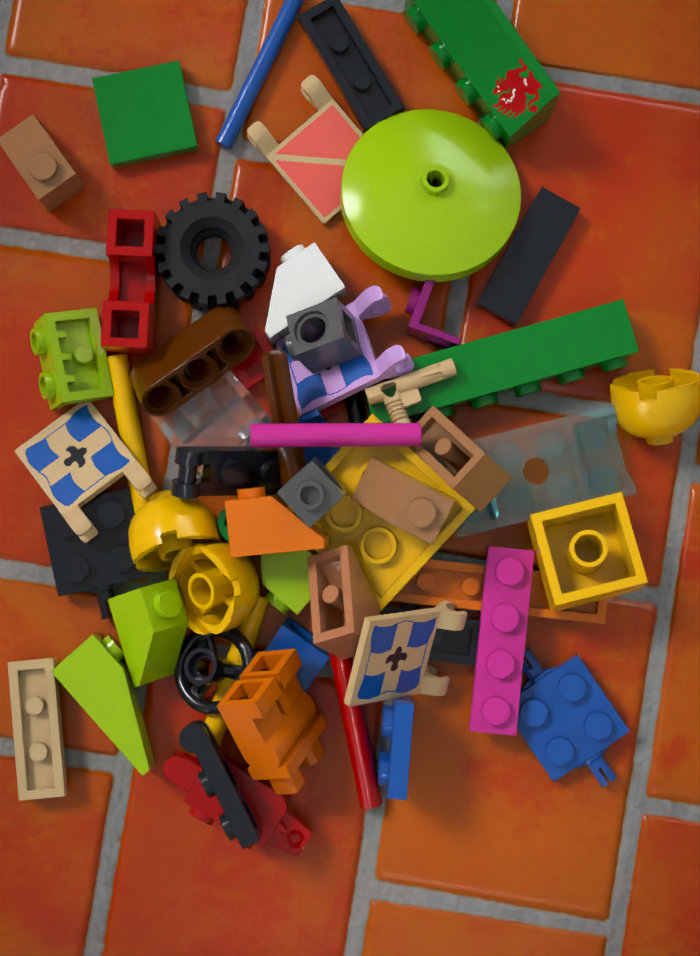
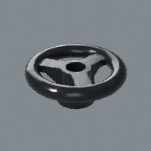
[174,628,255,715]

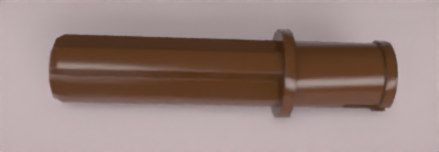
[261,350,307,486]

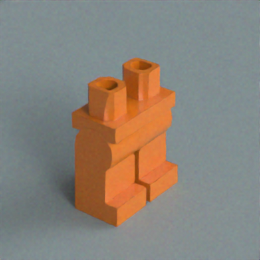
[217,648,327,795]

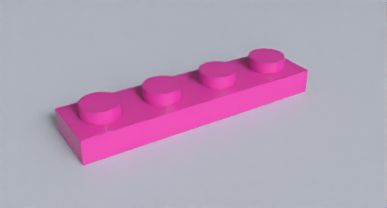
[468,546,535,736]

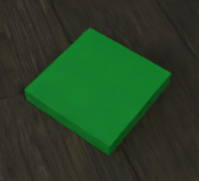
[92,60,199,168]

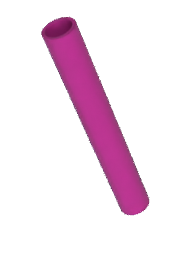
[250,423,421,447]

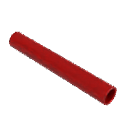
[329,653,383,809]

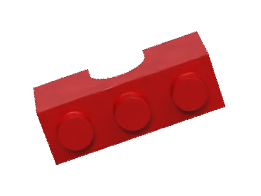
[100,209,161,356]

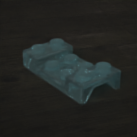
[454,405,637,539]

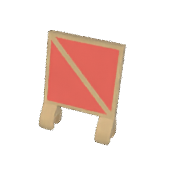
[247,75,363,225]

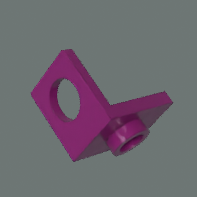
[404,280,462,349]

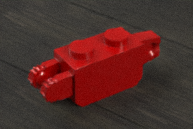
[162,750,313,857]

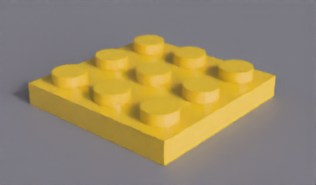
[314,414,476,611]

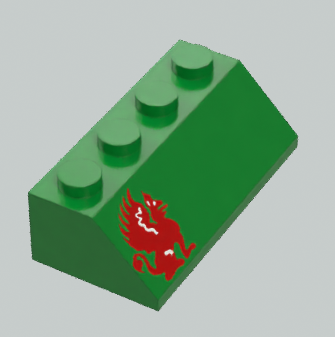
[403,0,561,150]

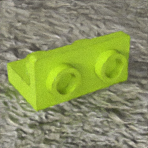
[30,308,114,410]

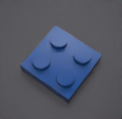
[377,696,414,800]

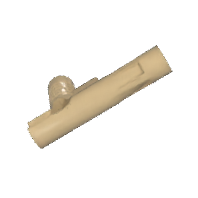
[364,358,457,423]

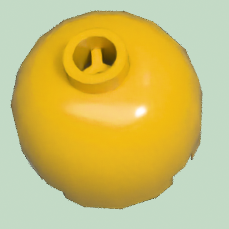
[610,369,700,445]
[128,490,222,572]
[169,541,260,635]

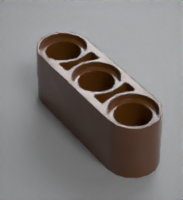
[130,305,255,417]

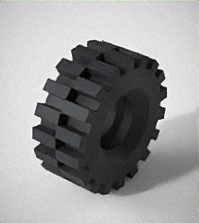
[155,192,271,311]

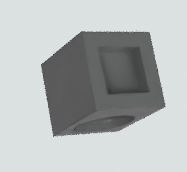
[285,297,362,374]
[277,456,347,528]

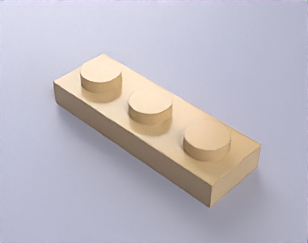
[7,657,68,801]

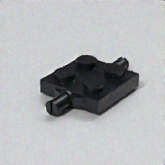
[39,488,149,620]

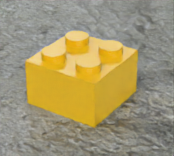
[527,492,648,613]

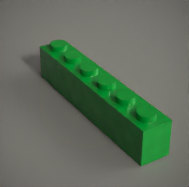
[363,299,639,423]

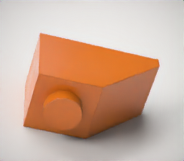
[225,487,330,558]

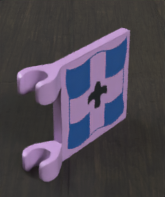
[275,285,414,417]

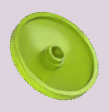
[340,109,521,282]

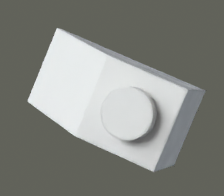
[265,242,346,345]

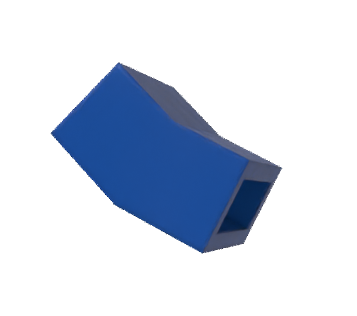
[264,617,330,692]

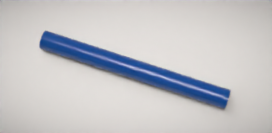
[215,0,305,150]

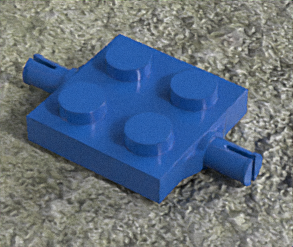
[517,647,630,787]

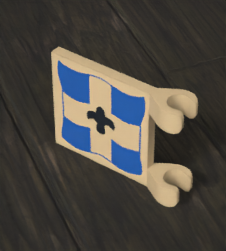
[14,401,157,543]
[344,600,468,707]

